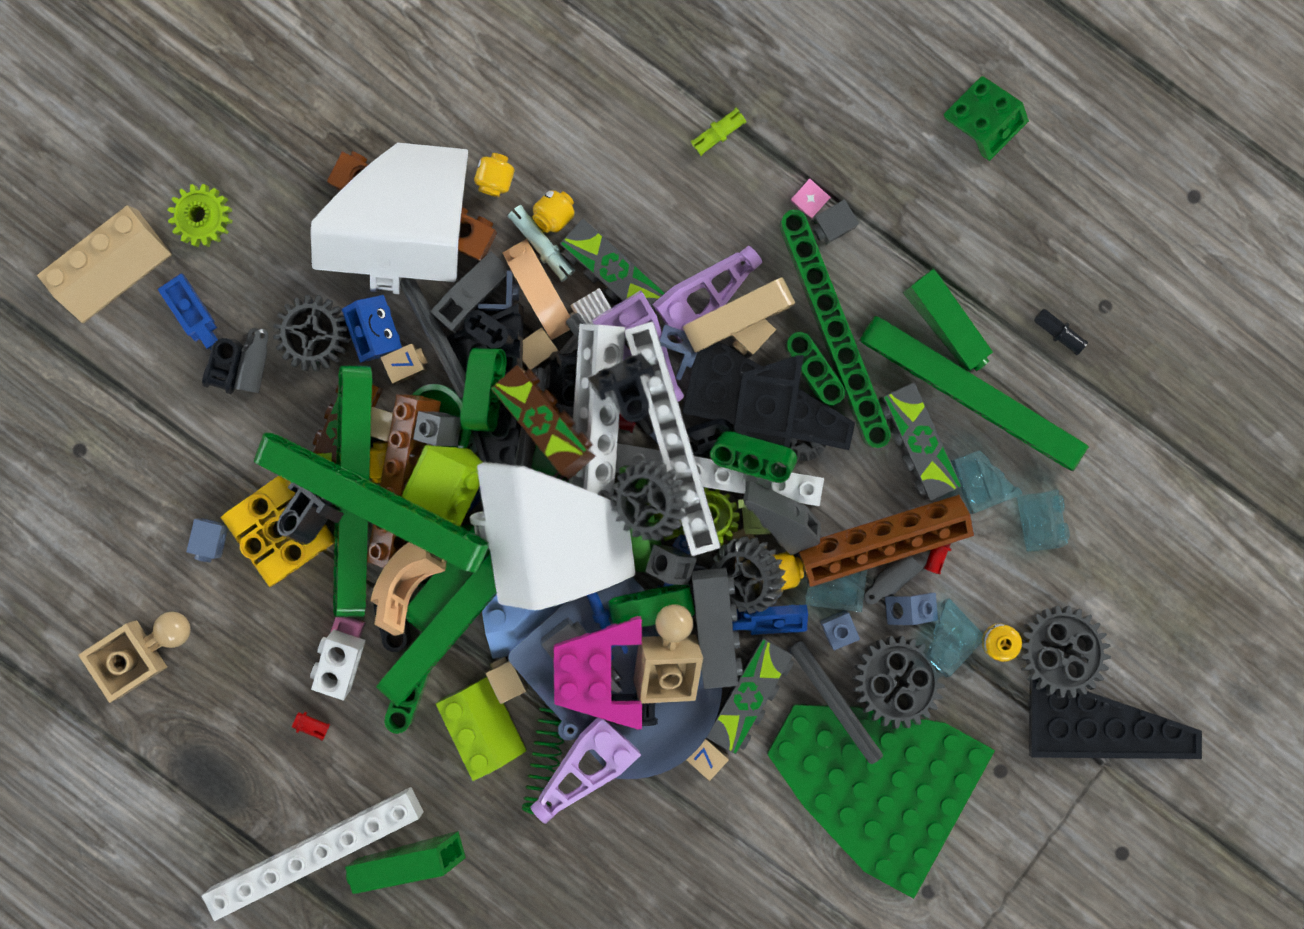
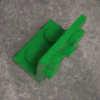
[944,76,1029,161]

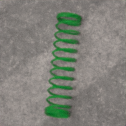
[521,707,564,815]

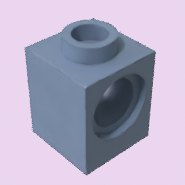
[186,518,228,562]
[820,610,860,650]

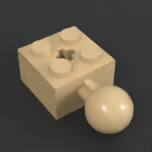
[633,605,703,703]
[78,612,191,703]

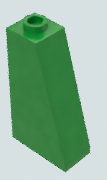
[902,269,993,372]
[345,831,466,894]

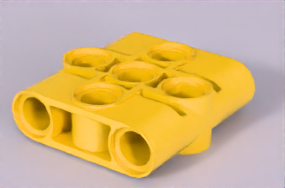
[220,476,334,587]

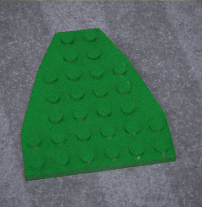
[767,704,995,899]

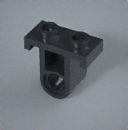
[588,353,655,422]
[277,482,344,545]

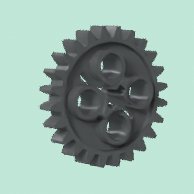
[1017,606,1111,698]
[852,636,945,729]

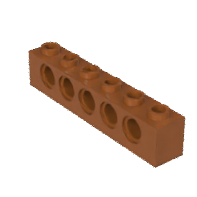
[327,151,497,262]
[367,394,441,568]
[798,495,974,587]

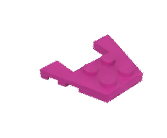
[554,616,642,729]

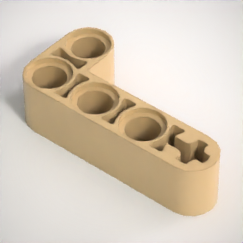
[682,277,795,353]

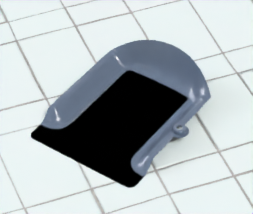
[508,577,722,779]

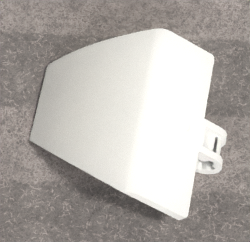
[311,143,468,294]
[470,463,635,610]

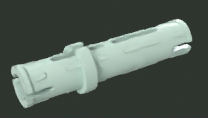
[507,205,575,282]

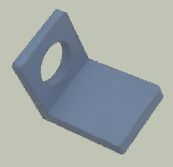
[478,270,520,311]
[659,325,697,380]
[885,593,938,625]

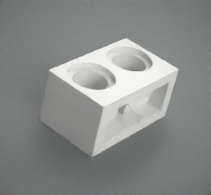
[310,629,366,700]

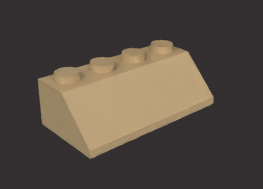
[37,205,172,323]

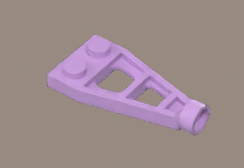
[652,246,763,344]
[592,290,684,402]
[530,717,641,824]

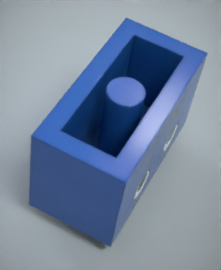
[342,295,402,363]

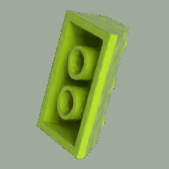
[401,445,483,526]
[436,677,527,781]

